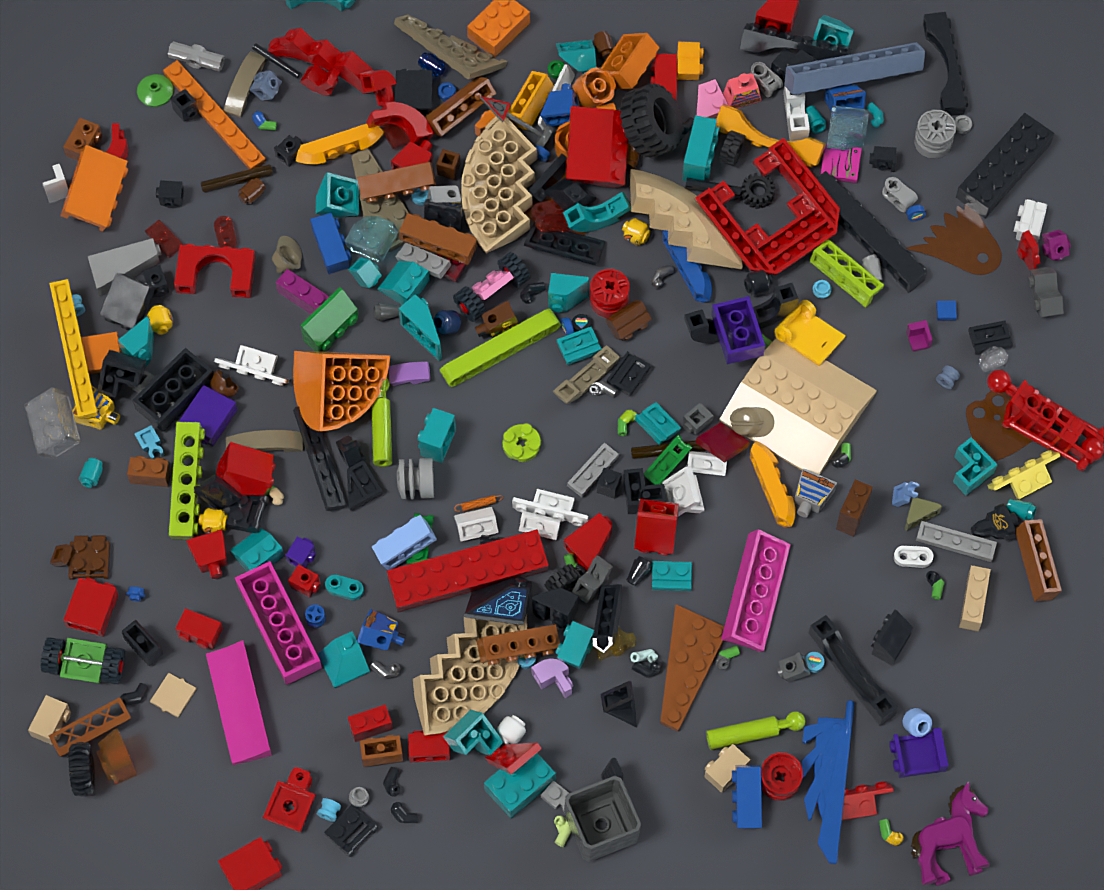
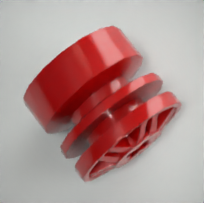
[590,269,629,318]
[761,752,803,801]

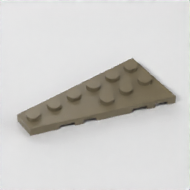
[394,14,508,79]
[351,148,408,261]

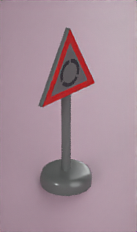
[480,96,554,147]

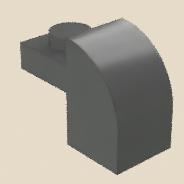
[572,555,613,604]

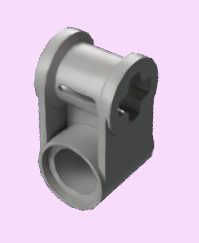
[750,62,783,97]
[882,177,918,212]

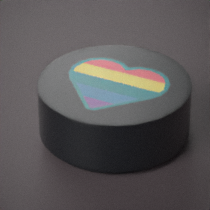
[572,314,591,332]

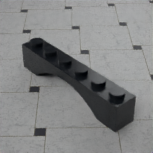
[923,12,968,116]
[740,23,852,61]
[809,615,898,726]

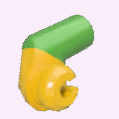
[879,819,903,845]

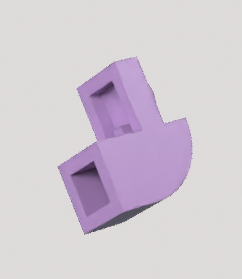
[531,659,573,698]

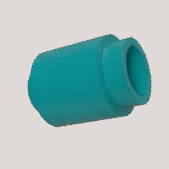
[79,458,103,488]

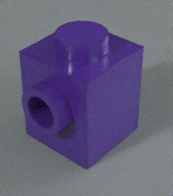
[285,536,316,568]

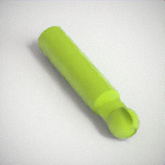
[371,378,392,467]
[706,712,805,750]

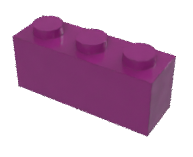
[276,269,329,314]

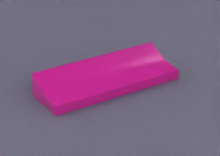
[721,529,791,652]
[206,640,272,766]

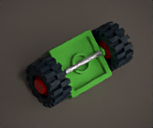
[40,637,125,684]

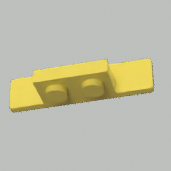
[987,450,1060,499]

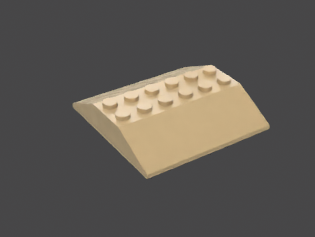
[719,338,877,475]

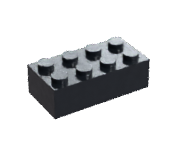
[132,348,214,432]

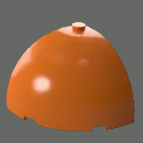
[293,351,390,431]

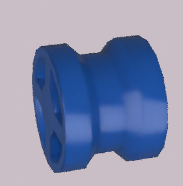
[305,605,326,628]

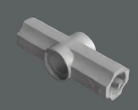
[168,41,225,72]

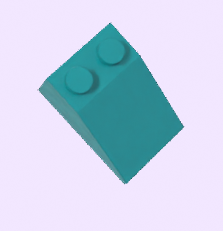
[399,294,442,361]

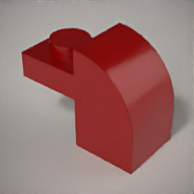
[300,64,340,96]
[359,70,396,106]

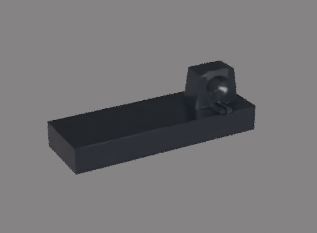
[528,154,567,204]

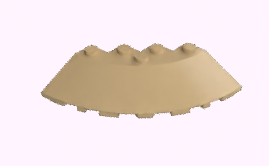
[461,116,537,253]
[630,169,743,269]
[413,614,527,735]

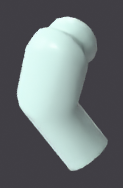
[630,649,658,663]

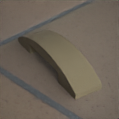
[223,51,267,118]
[553,345,620,405]
[226,430,303,453]

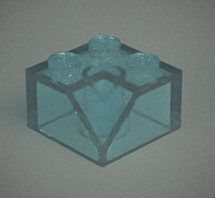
[827,105,869,150]
[345,216,399,263]

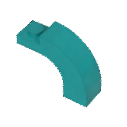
[563,192,631,232]

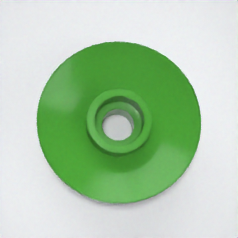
[137,74,174,107]

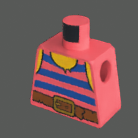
[723,73,761,108]

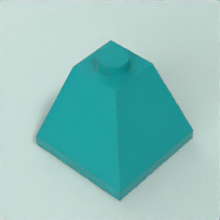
[813,15,854,47]
[556,40,596,73]
[315,172,359,218]
[318,631,370,689]

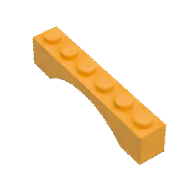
[716,104,826,167]

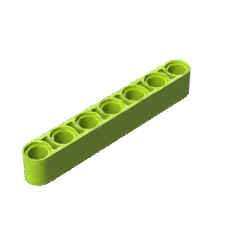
[440,308,561,387]

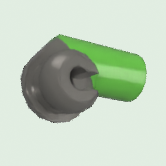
[716,646,740,670]

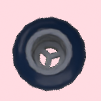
[433,310,461,335]

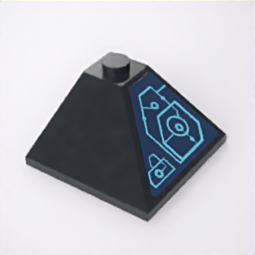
[464,577,532,625]

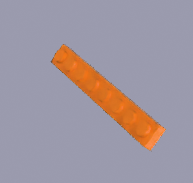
[163,60,266,169]

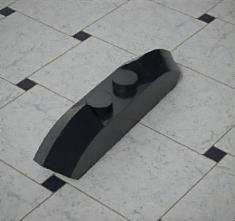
[593,584,622,653]

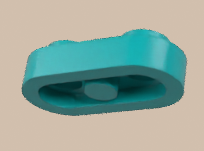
[325,575,364,601]

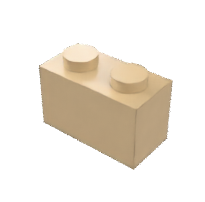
[28,695,71,745]
[705,744,750,793]

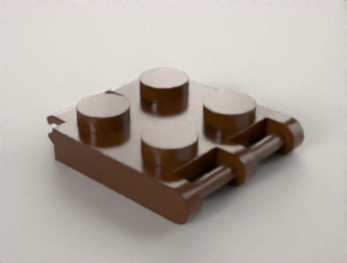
[68,535,110,580]

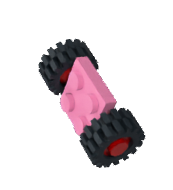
[453,252,530,322]

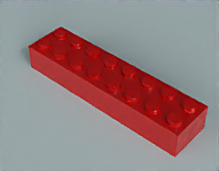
[387,529,548,613]

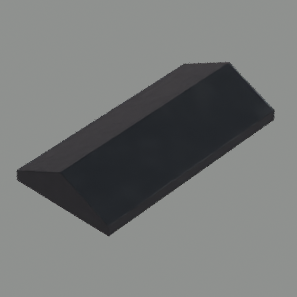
[524,222,605,265]

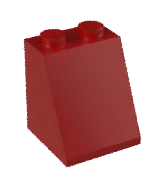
[755,0,800,32]
[216,442,275,495]
[634,499,679,555]

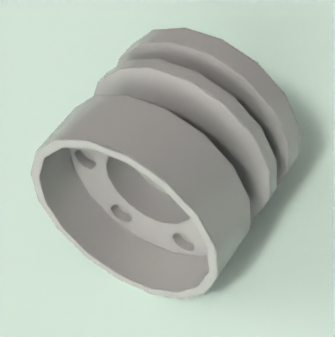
[914,110,956,159]
[397,458,434,499]

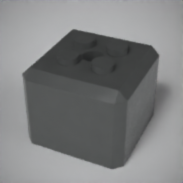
[564,776,641,861]

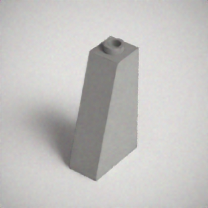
[88,238,161,297]

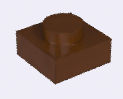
[50,544,73,567]

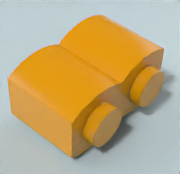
[677,41,703,80]

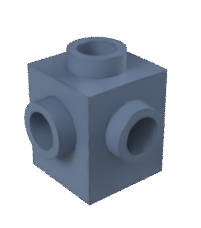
[249,71,282,101]

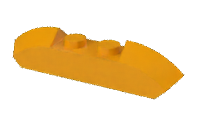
[296,124,384,164]
[750,441,795,527]

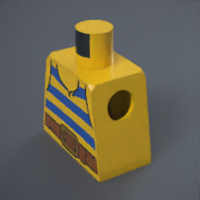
[71,386,120,429]

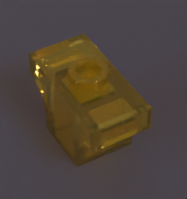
[597,627,636,661]

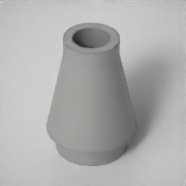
[862,254,883,282]

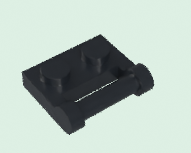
[225,495,269,533]
[324,804,378,857]

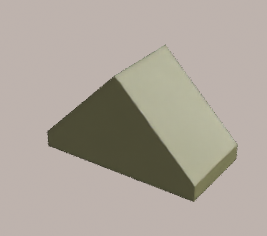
[905,497,942,531]

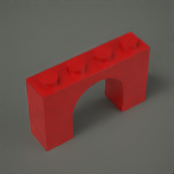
[174,244,256,298]

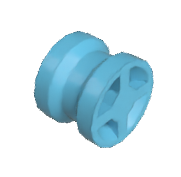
[72,294,85,316]
[317,798,341,822]

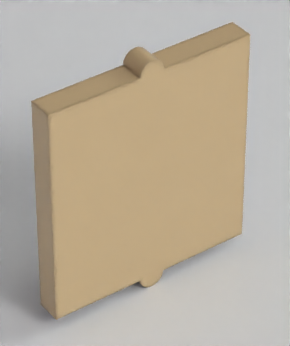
[150,673,196,718]

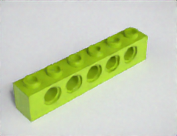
[169,422,205,540]

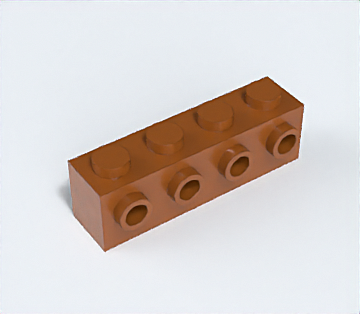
[425,76,496,136]
[357,162,436,203]
[399,213,477,265]
[1015,519,1062,601]
[476,624,560,666]

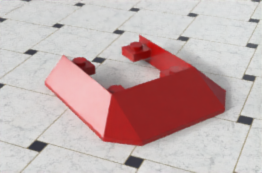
[695,138,840,275]

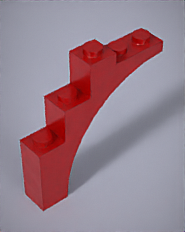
[267,28,374,94]

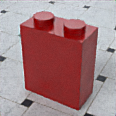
[63,578,119,637]
[218,837,283,890]

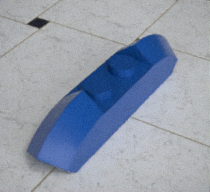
[662,230,712,303]

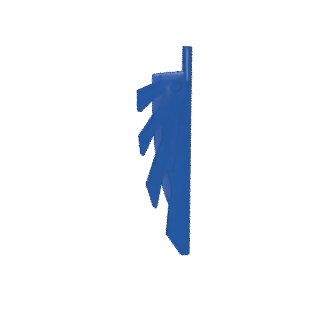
[802,701,855,864]

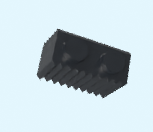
[122,620,163,666]

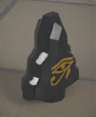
[970,503,1019,541]

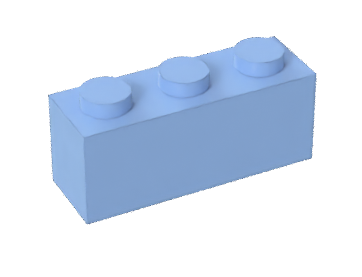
[372,515,437,570]

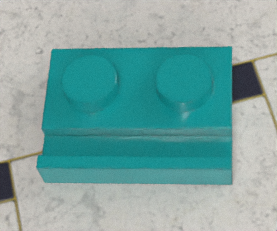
[556,327,602,365]
[634,402,681,446]
[652,561,692,591]

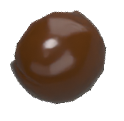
[210,370,239,397]

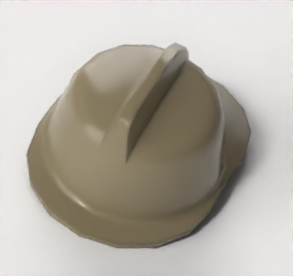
[272,236,302,273]
[730,407,774,437]

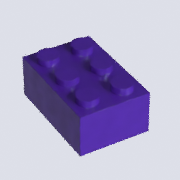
[711,296,765,364]

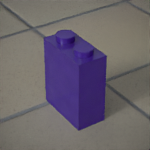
[179,385,238,446]

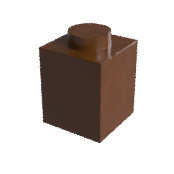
[436,149,461,180]

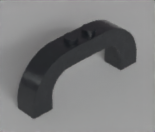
[684,283,799,343]

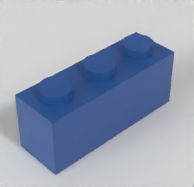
[310,213,351,275]
[732,765,762,828]

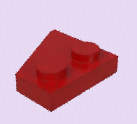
[1017,230,1040,270]

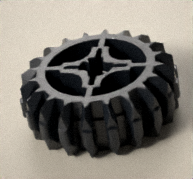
[68,742,95,797]

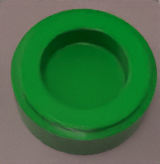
[548,60,565,79]

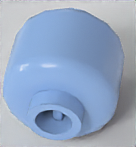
[903,708,932,737]

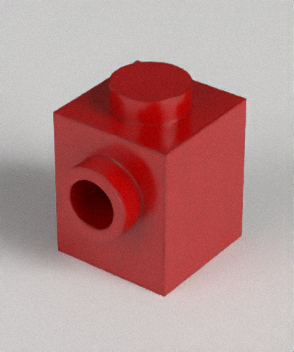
[288,564,321,598]

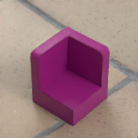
[906,320,933,352]

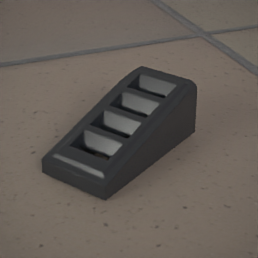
[601,757,623,781]

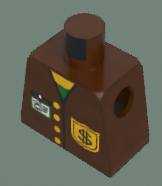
[475,301,519,338]

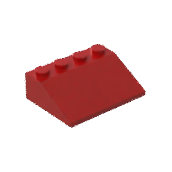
[566,106,628,189]

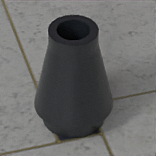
[626,556,652,586]

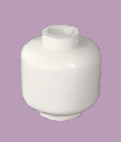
[496,715,526,745]

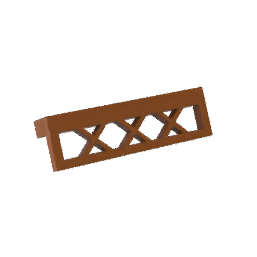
[48,697,131,757]

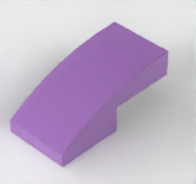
[389,362,430,386]

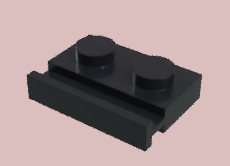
[968,320,1013,355]
[607,351,650,397]
[194,474,241,509]

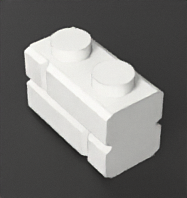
[1013,199,1047,243]

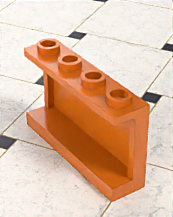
[60,145,128,232]

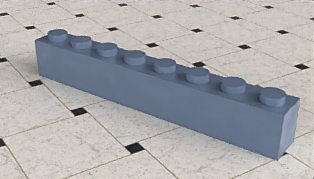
[785,42,925,95]

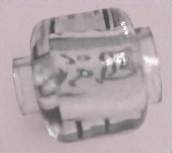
[979,346,1008,373]

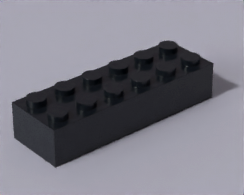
[956,113,1054,218]

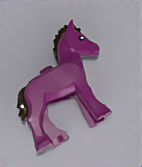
[911,782,990,886]

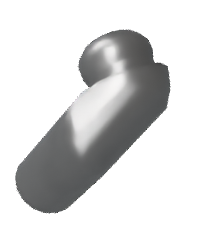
[651,265,674,289]
[589,381,618,398]
[370,660,400,678]

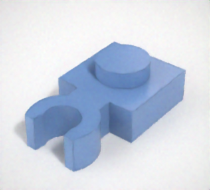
[892,481,919,507]

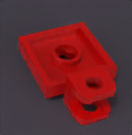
[263,767,316,833]

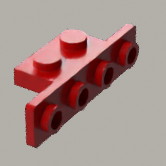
[817,781,894,820]

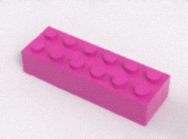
[235,561,322,685]

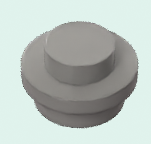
[349,787,369,807]

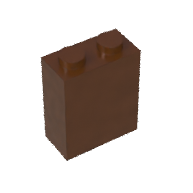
[836,479,873,537]

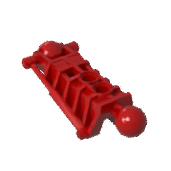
[987,369,1104,471]

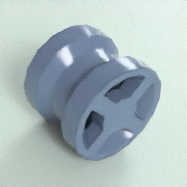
[936,365,960,389]

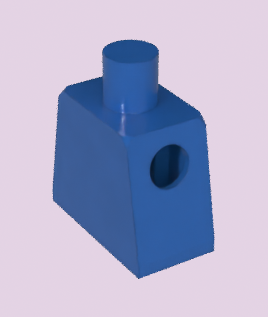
[540,83,580,126]

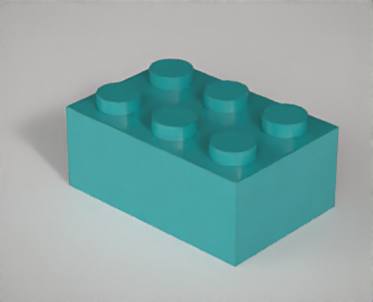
[682,115,719,181]
[484,753,556,819]

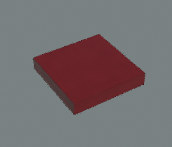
[695,422,750,463]

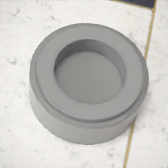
[954,115,972,134]

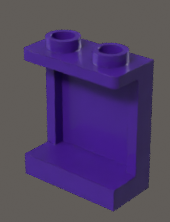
[889,728,949,778]

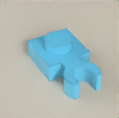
[135,425,164,459]

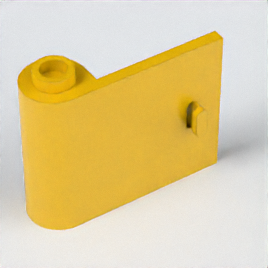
[775,300,846,366]

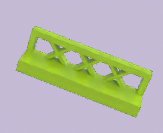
[810,239,884,308]

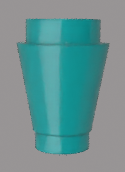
[805,106,826,133]
[1007,499,1037,520]

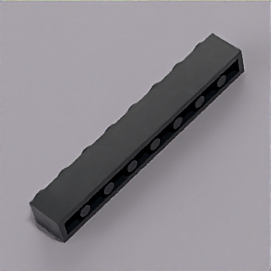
[816,171,927,293]

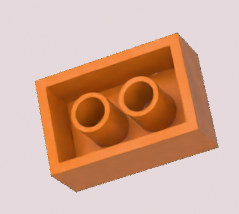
[467,0,530,58]
[600,33,660,89]

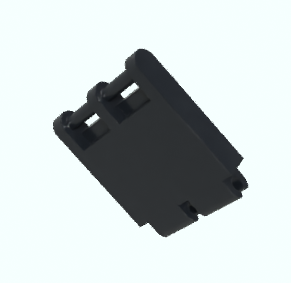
[424,199,463,232]

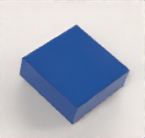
[936,301,957,321]

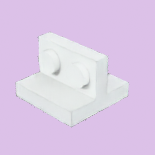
[662,467,704,516]

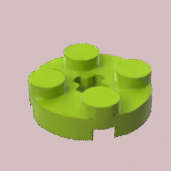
[502,423,541,462]

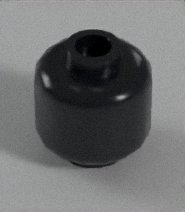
[744,270,773,296]

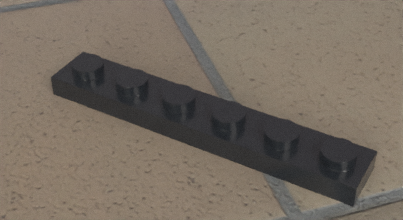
[293,406,346,511]

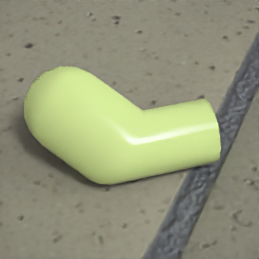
[554,816,571,847]

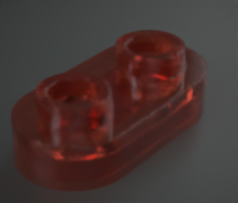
[531,200,565,222]
[535,214,570,232]
[214,216,237,248]

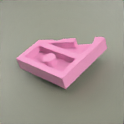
[697,79,728,118]

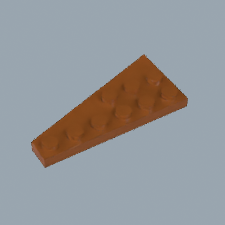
[660,604,724,732]

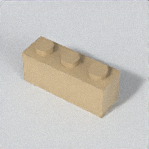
[959,565,991,631]

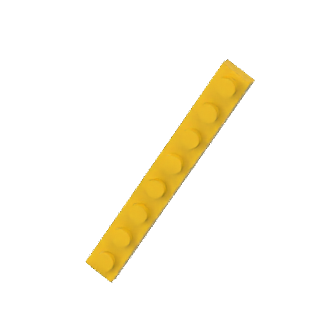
[49,279,98,420]

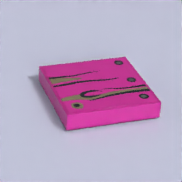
[821,143,861,183]

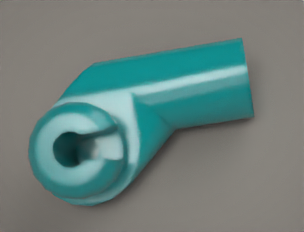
[866,102,884,128]

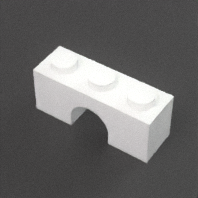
[783,86,810,141]

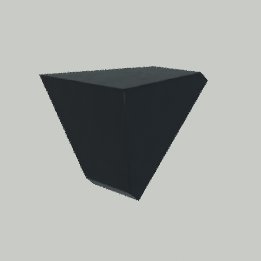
[601,681,637,728]

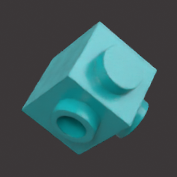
[348,257,382,288]

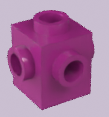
[1042,229,1071,261]

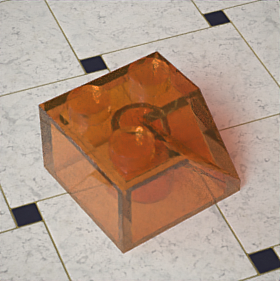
[97,728,137,785]

